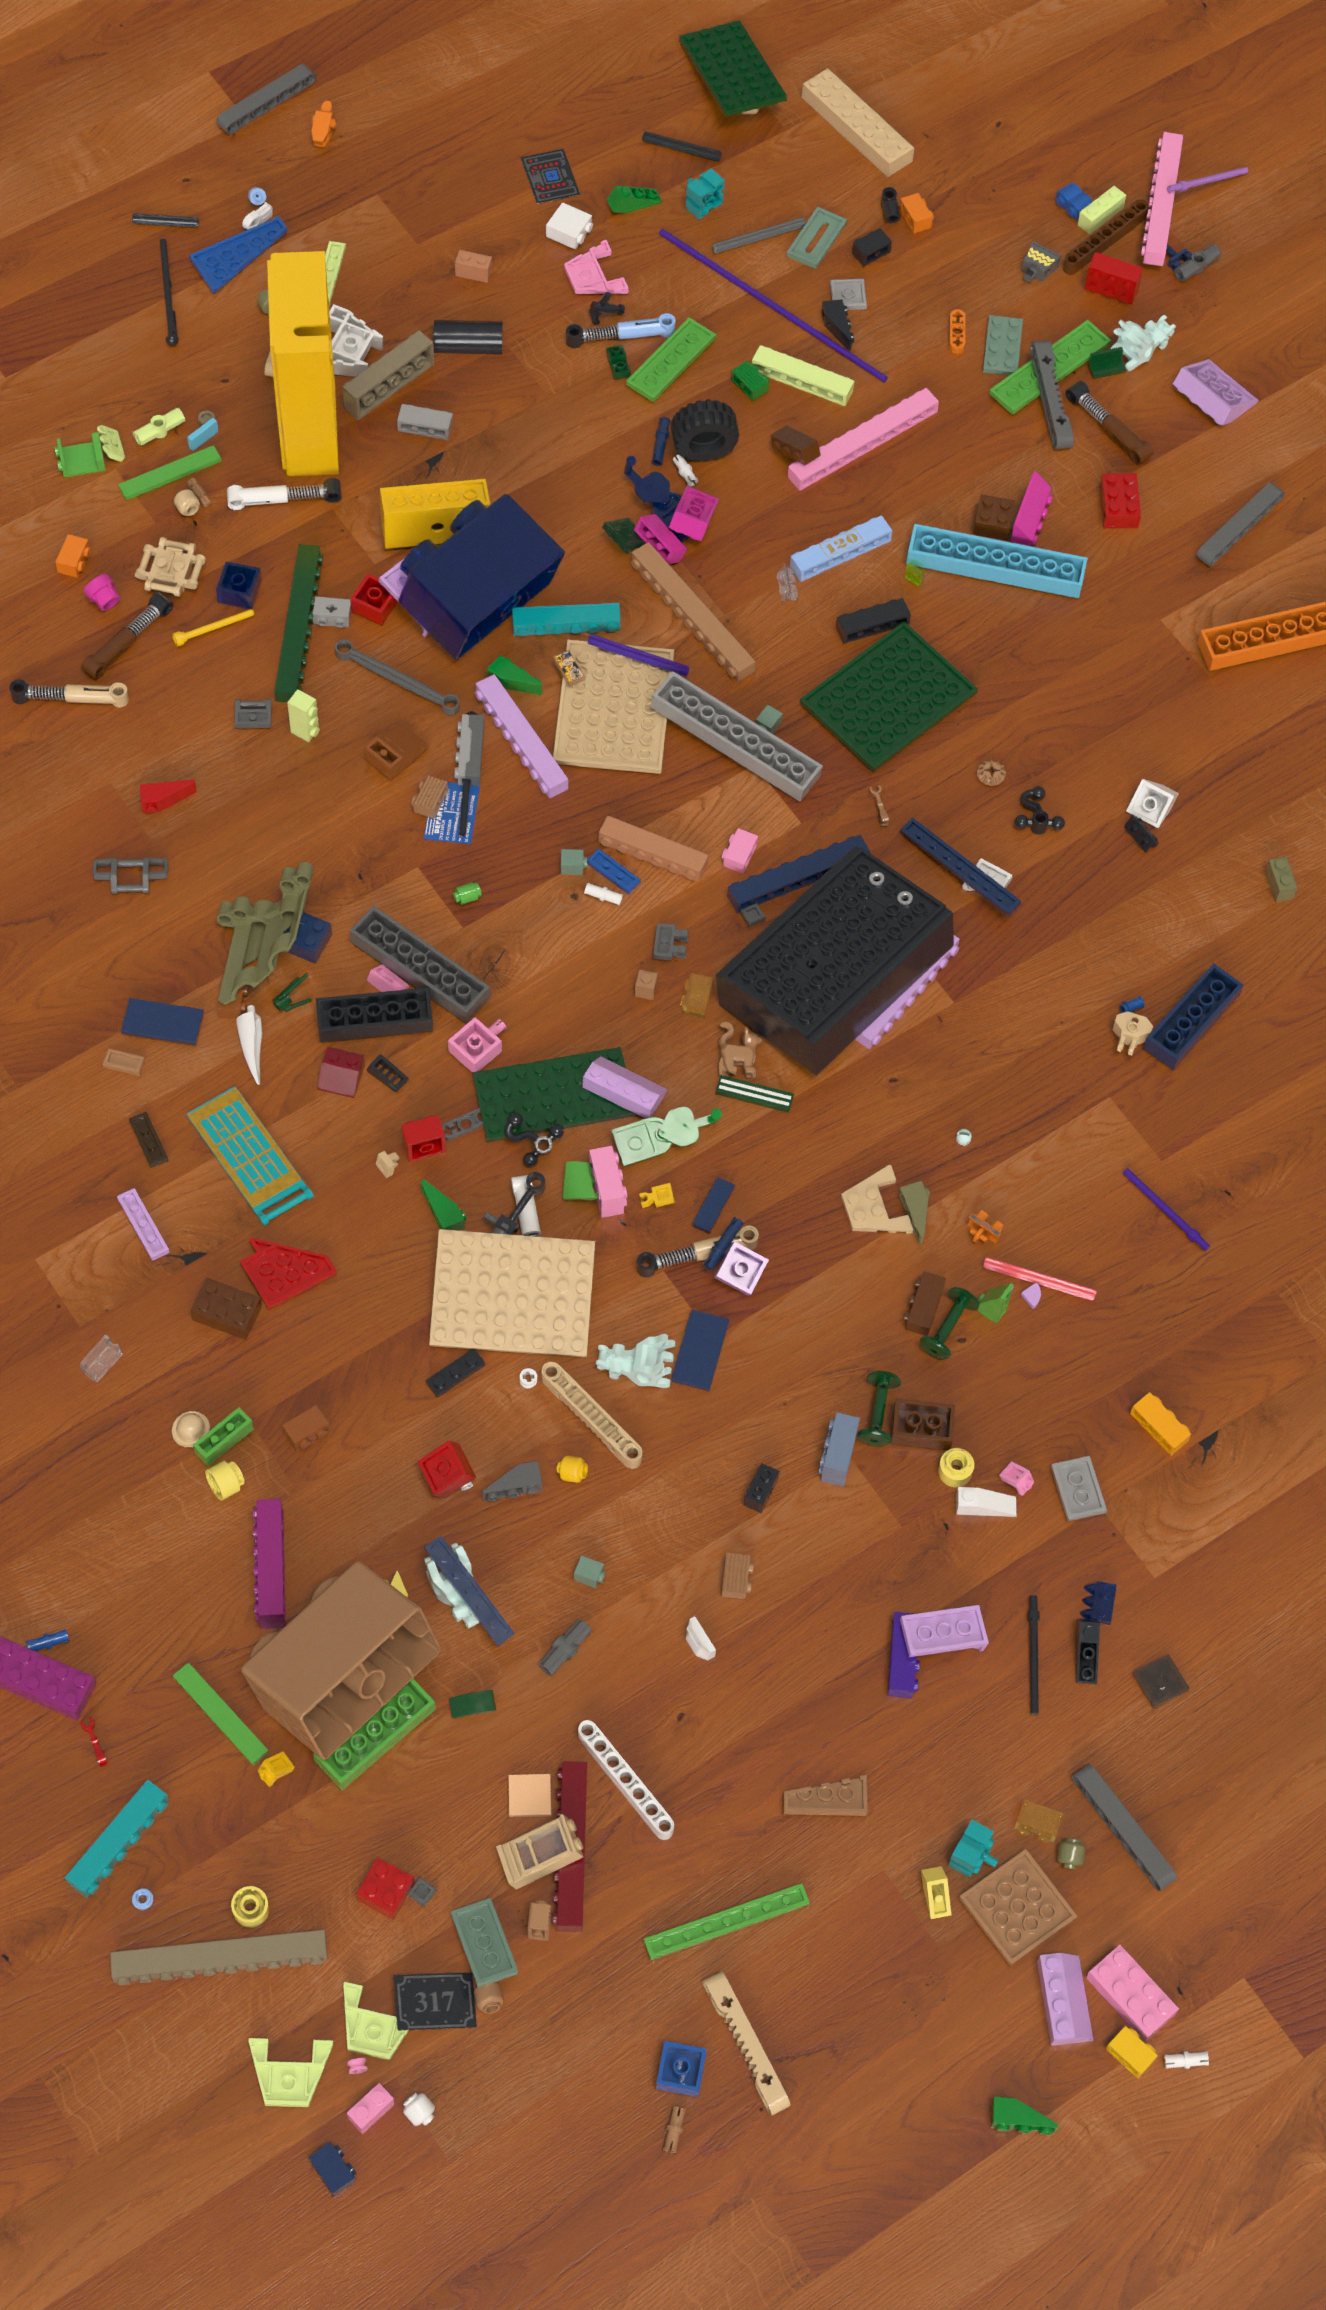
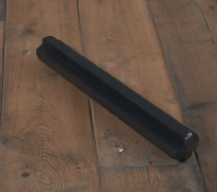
[132,213,199,227]

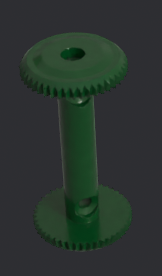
[920,1287,979,1359]
[857,1371,901,1446]

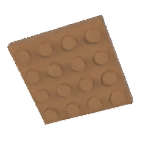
[959,1849,1078,1966]

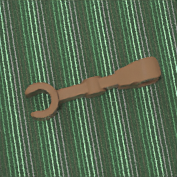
[869,785,889,826]

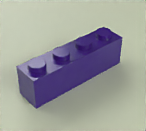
[888,1612,920,1698]

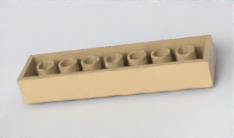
[802,68,914,177]

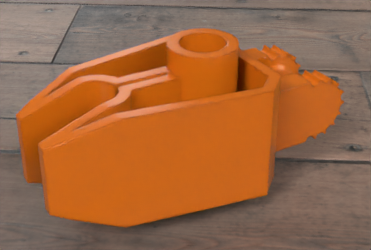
[312,100,337,148]

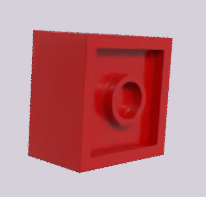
[417,1440,477,1499]

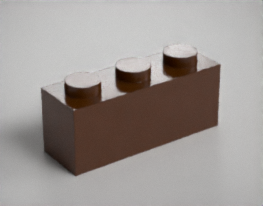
[770,425,821,465]
[904,1271,946,1336]

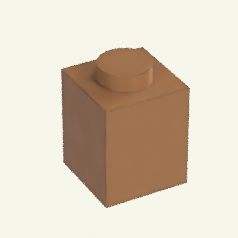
[635,970,658,1000]

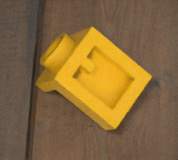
[258,1751,295,1787]

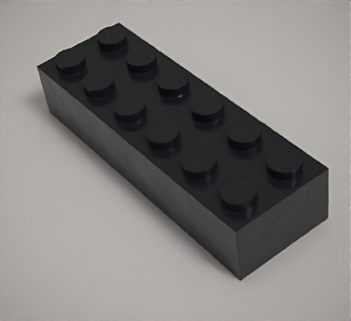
[316,987,433,1042]

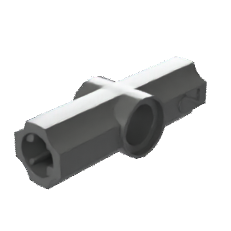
[1174,244,1221,282]
[539,1619,592,1676]

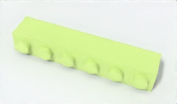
[752,345,855,406]

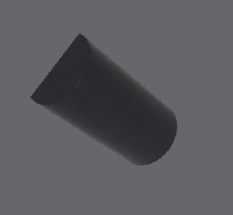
[433,320,503,355]

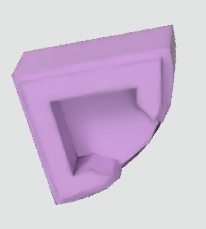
[1021,1282,1041,1309]

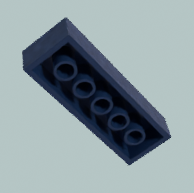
[1143,963,1244,1070]

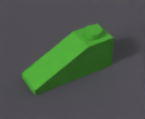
[977,1283,1014,1324]

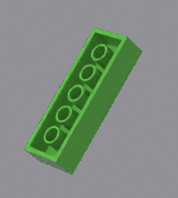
[313,1679,436,1791]

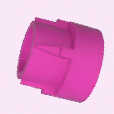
[84,574,121,611]

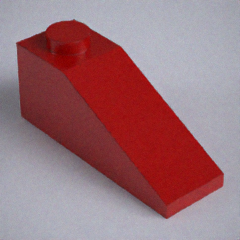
[140,779,196,813]

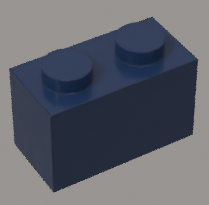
[309,2142,356,2197]

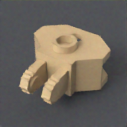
[1112,1012,1153,1056]

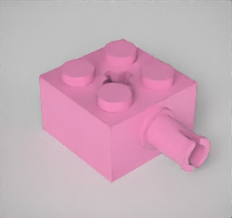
[448,1018,506,1072]

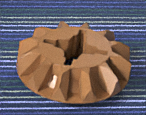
[977,759,1006,786]

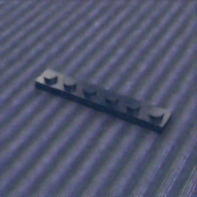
[424,1535,515,1646]

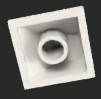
[1126,779,1179,828]

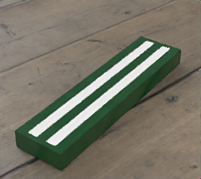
[716,1075,794,1113]

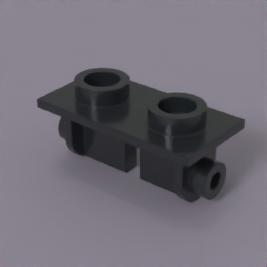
[1124,814,1159,853]

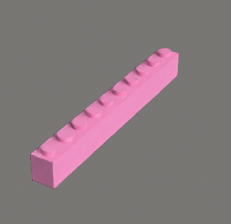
[1141,132,1183,266]
[787,388,939,491]

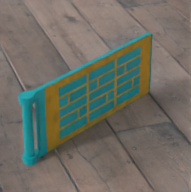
[187,1087,314,1226]

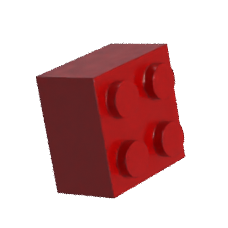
[350,573,398,625]
[401,1115,446,1162]
[356,1857,415,1920]

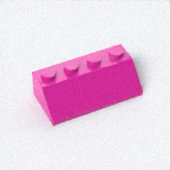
[1011,471,1053,547]

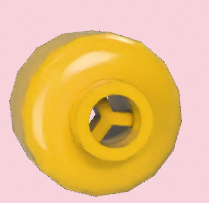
[557,1455,588,1483]

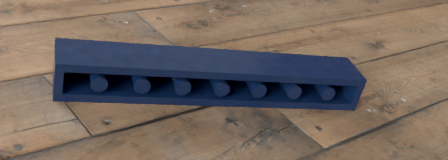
[727,834,870,913]

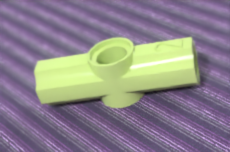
[133,408,185,446]

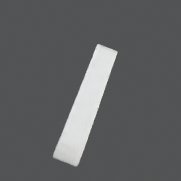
[578,1720,674,1840]

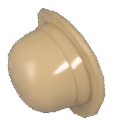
[172,1411,210,1447]

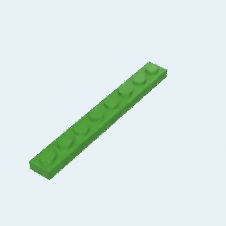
[644,1883,810,1960]

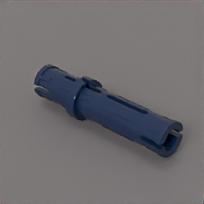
[652,417,670,466]
[702,1217,744,1271]

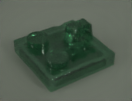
[602,518,646,554]

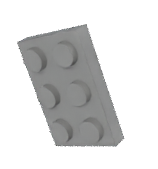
[1051,1456,1107,1522]

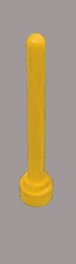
[172,609,254,647]

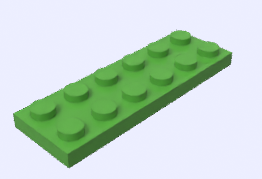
[626,318,716,402]

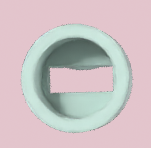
[956,1129,972,1146]

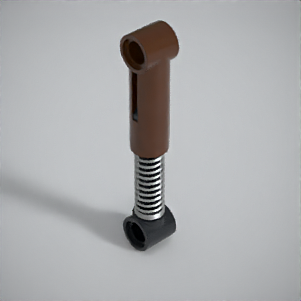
[1066,381,1154,465]
[81,592,174,679]

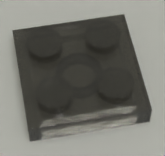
[1133,1654,1190,1709]

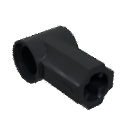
[881,187,900,223]

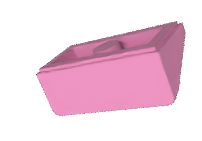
[367,964,409,992]

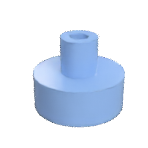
[248,187,266,205]

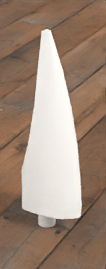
[236,1005,263,1085]

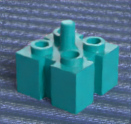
[685,169,725,220]
[948,1819,999,1878]

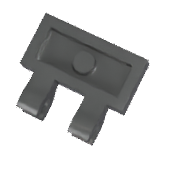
[653,923,688,960]

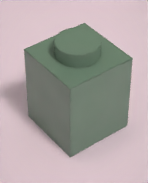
[755,705,783,734]
[561,849,587,875]
[574,1556,606,1588]

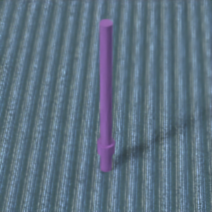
[1167,167,1248,193]

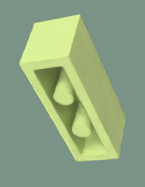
[1078,186,1126,235]
[288,690,320,742]

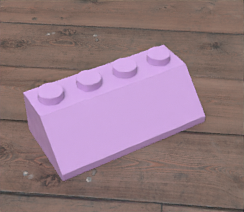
[583,1057,668,1119]
[1037,1953,1093,2046]

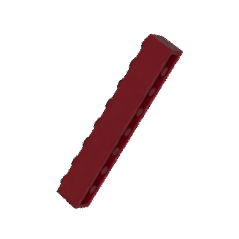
[553,1761,587,1932]

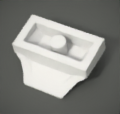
[686,1616,716,1660]

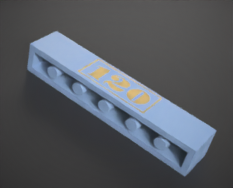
[790,515,892,582]

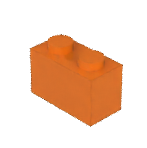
[899,193,934,234]
[55,534,91,577]

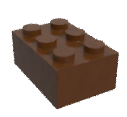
[190,1277,262,1340]
[891,1398,955,1450]

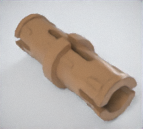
[663,2106,686,2153]

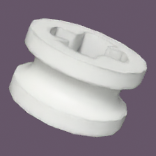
[520,1368,537,1388]

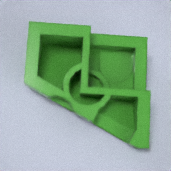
[563,1161,598,1201]

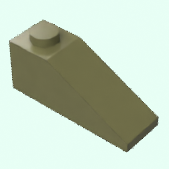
[898,1181,930,1245]

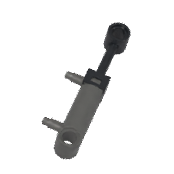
[484,1172,546,1235]

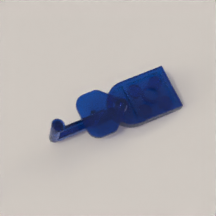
[624,456,690,543]

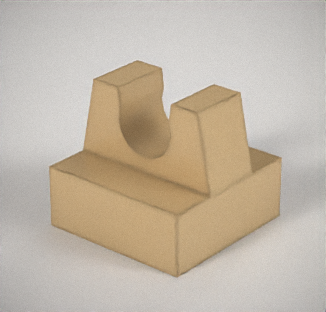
[376,1151,400,1178]

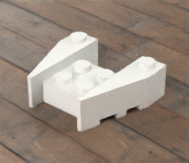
[329,304,383,377]

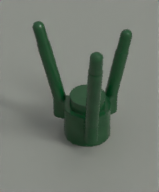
[272,973,312,1012]

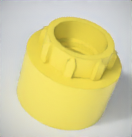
[938,1448,974,1487]
[205,1461,245,1501]
[231,1886,269,1928]

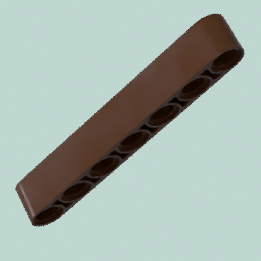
[1063,199,1149,275]

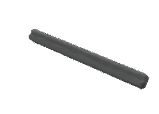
[712,217,806,254]

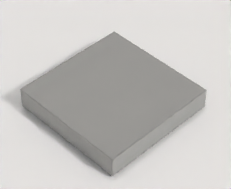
[830,279,867,310]

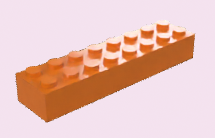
[1197,602,1326,671]

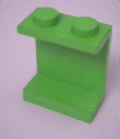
[55,432,106,477]

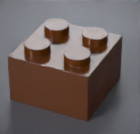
[973,494,1015,541]

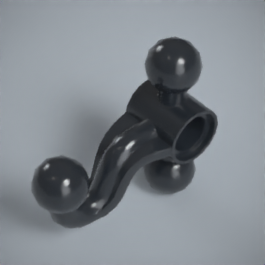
[1014,786,1065,834]
[504,1112,564,1167]

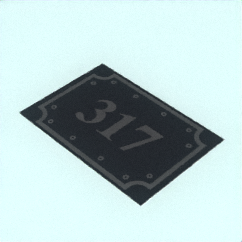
[393,1972,477,2031]

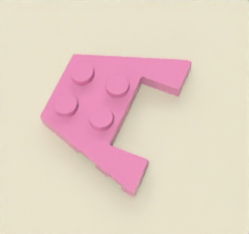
[564,240,629,294]

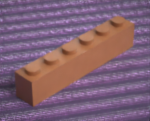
[598,816,709,881]

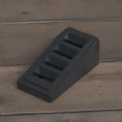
[366,1054,409,1092]

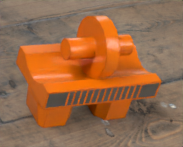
[967,1210,1004,1245]

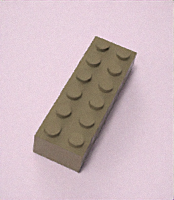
[342,330,434,420]

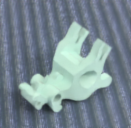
[1111,315,1176,371]
[596,1334,675,1388]
[424,1543,479,1629]

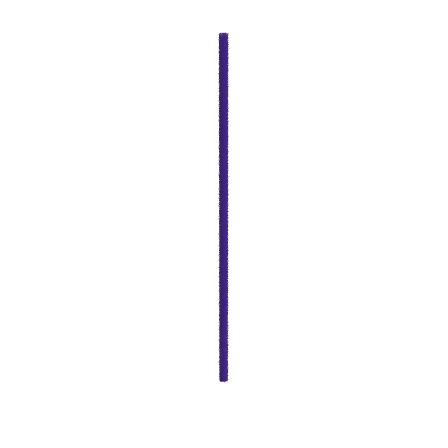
[659,229,888,383]

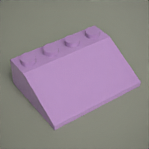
[1173,359,1259,425]

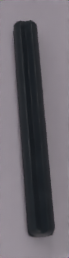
[642,131,722,161]

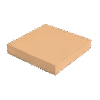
[509,1774,551,1818]

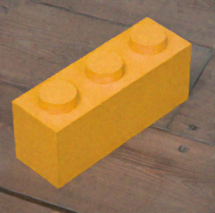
[1130,1392,1191,1456]

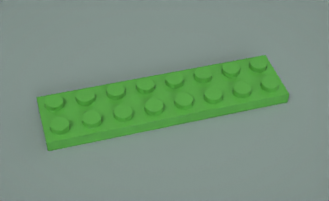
[989,320,1111,415]

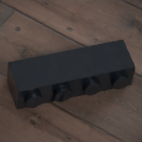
[836,598,911,644]

